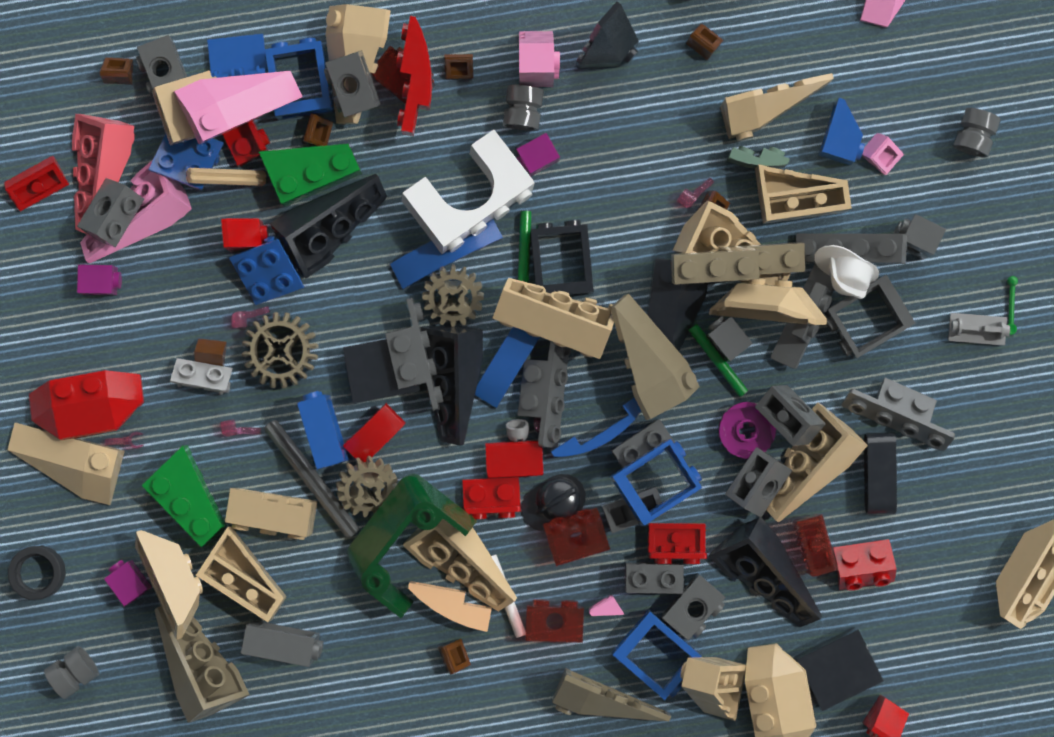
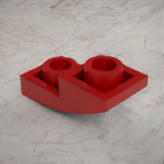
[343,403,406,463]

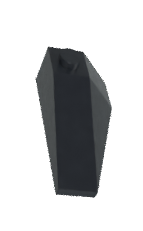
[575,1,639,70]
[270,174,387,279]
[647,258,708,351]
[421,326,483,446]
[709,516,822,628]

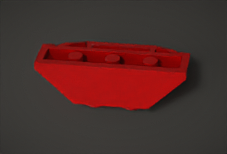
[29,370,144,441]

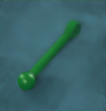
[1007,276,1018,335]

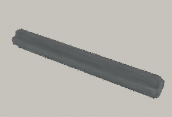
[264,420,359,538]

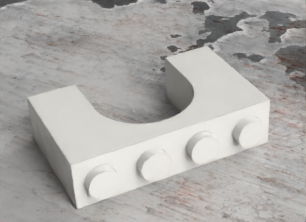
[401,130,535,254]

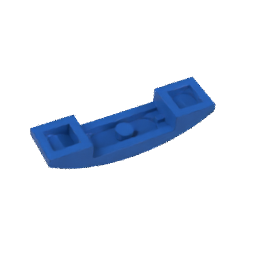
[390,219,503,289]
[475,327,540,408]
[551,397,641,457]

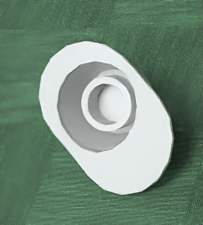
[815,245,879,299]

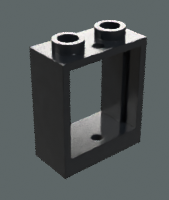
[531,220,594,296]

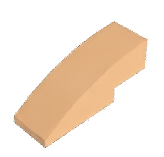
[408,581,492,632]

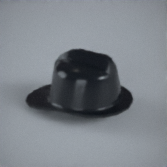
[522,474,586,531]

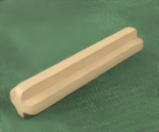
[186,168,266,186]

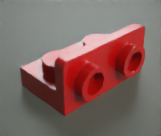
[223,118,270,167]
[463,477,521,519]

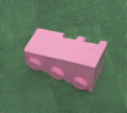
[519,31,560,87]

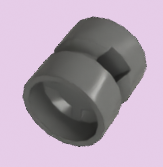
[502,85,544,131]
[953,108,1001,158]
[44,646,99,699]

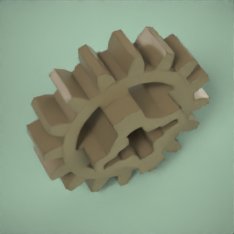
[422,264,484,327]
[336,456,398,517]

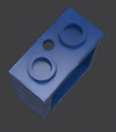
[265,38,334,120]
[297,391,349,469]
[610,439,702,526]
[612,609,702,700]

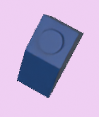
[818,98,865,165]

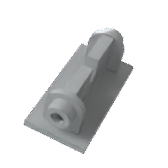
[948,313,1010,346]
[170,358,233,395]

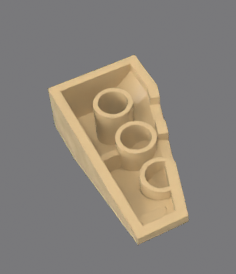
[673,201,791,285]

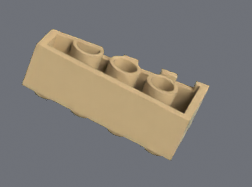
[493,278,614,359]

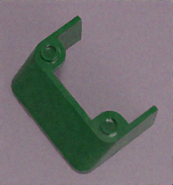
[347,474,477,618]

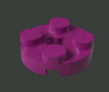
[718,402,776,459]

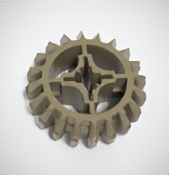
[242,312,319,388]

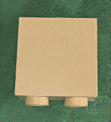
[152,71,217,145]

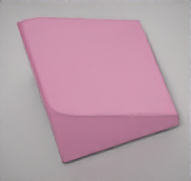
[862,133,904,175]
[589,595,624,616]

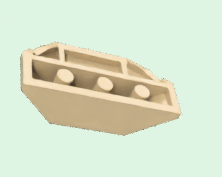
[709,278,827,325]
[996,520,1054,629]
[135,530,203,640]
[745,643,816,737]

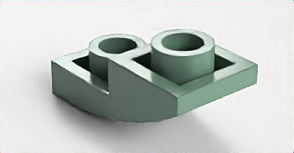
[726,146,790,169]

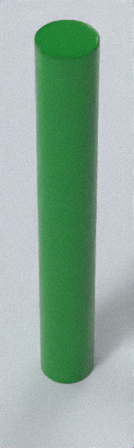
[518,211,531,283]
[688,324,748,397]

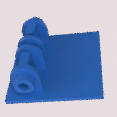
[207,34,268,78]
[148,134,224,190]
[229,235,304,305]

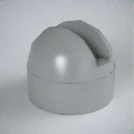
[506,419,529,442]

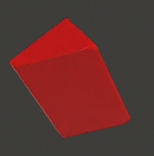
[4,156,69,212]
[485,441,544,478]

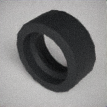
[8,545,66,600]

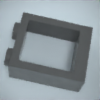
[825,275,916,359]
[241,620,324,667]

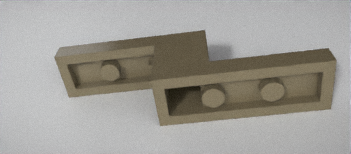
[671,242,805,284]

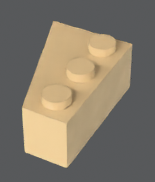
[755,164,852,224]
[225,488,318,540]
[196,527,287,622]
[681,657,746,721]

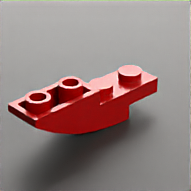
[396,16,432,137]

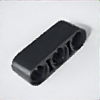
[864,432,897,515]

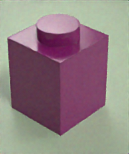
[516,133,560,177]
[77,265,122,295]
[104,560,152,606]

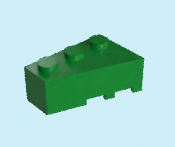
[259,144,362,207]
[142,445,227,547]

